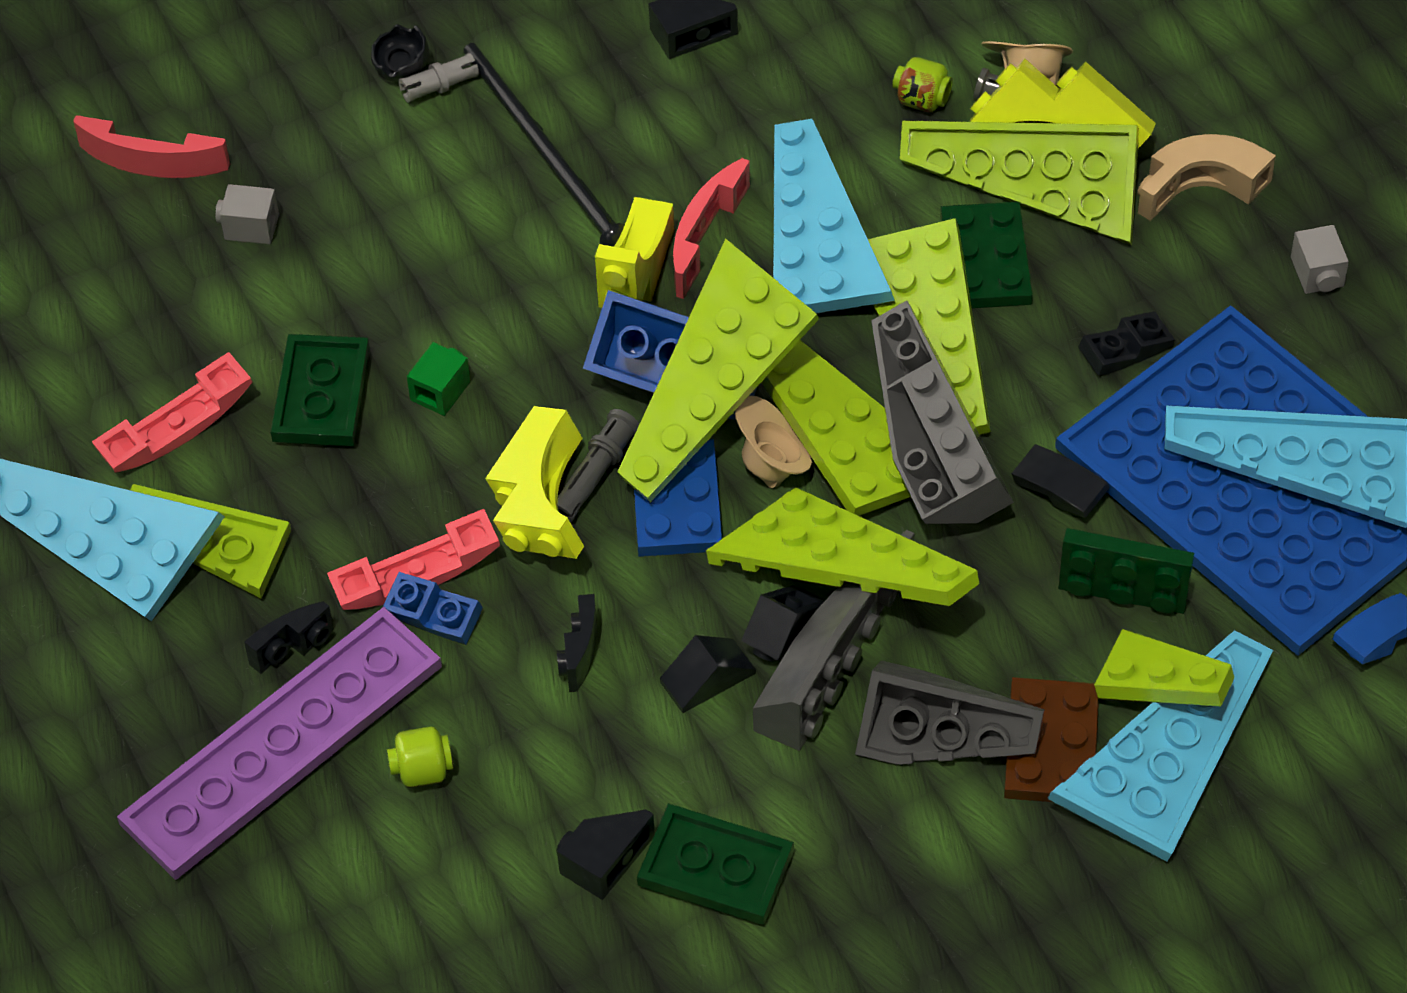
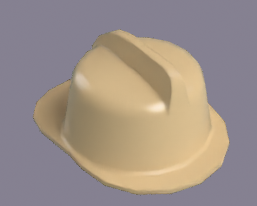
[981,41,1073,85]
[735,396,812,488]

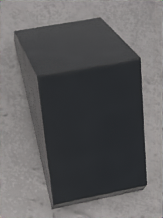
[660,635,756,713]

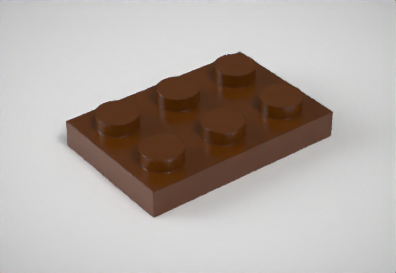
[1004,677,1098,802]

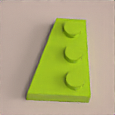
[1094,629,1235,707]

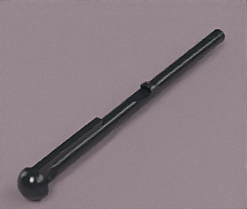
[463,43,625,247]

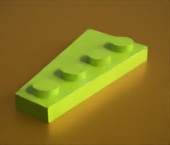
[130,484,291,598]

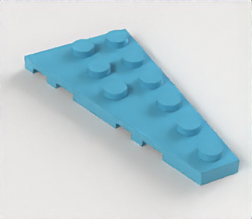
[773,118,895,313]
[1164,406,1407,528]
[0,459,225,621]
[1048,630,1273,862]

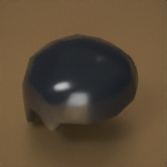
[371,24,429,82]

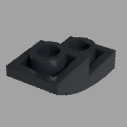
[1078,311,1175,376]
[1011,444,1110,518]
[557,594,597,692]
[244,601,334,674]

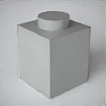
[216,184,279,244]
[1291,225,1349,294]

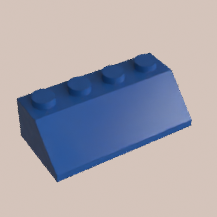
[583,290,757,420]

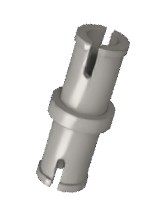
[399,53,479,102]

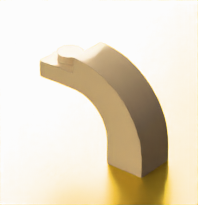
[1137,134,1276,221]

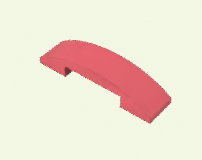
[74,115,230,178]
[673,158,750,299]
[92,352,252,473]
[327,509,500,610]

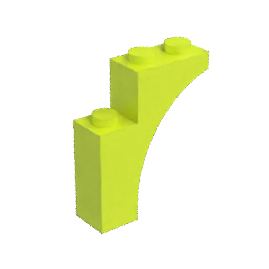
[970,58,1156,148]
[595,197,674,308]
[485,406,584,559]

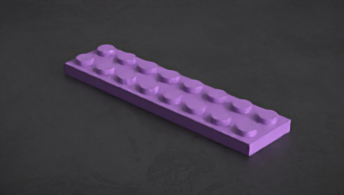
[117,607,442,880]

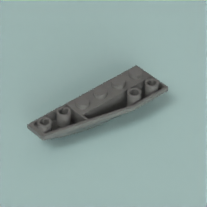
[871,300,1014,524]
[753,530,915,751]

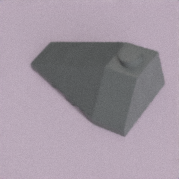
[855,660,1045,765]

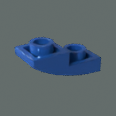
[382,572,483,645]
[1332,593,1407,664]

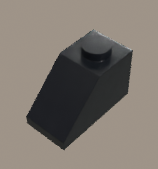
[648,0,738,60]
[741,585,824,662]
[557,810,655,900]

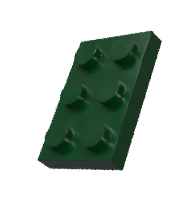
[940,201,1033,309]
[270,334,370,446]
[1058,528,1194,614]
[637,803,794,925]

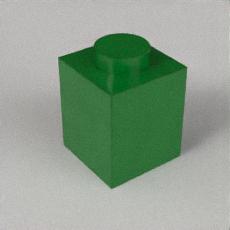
[407,342,471,416]

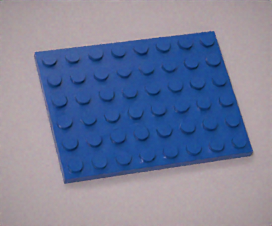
[1055,305,1407,656]

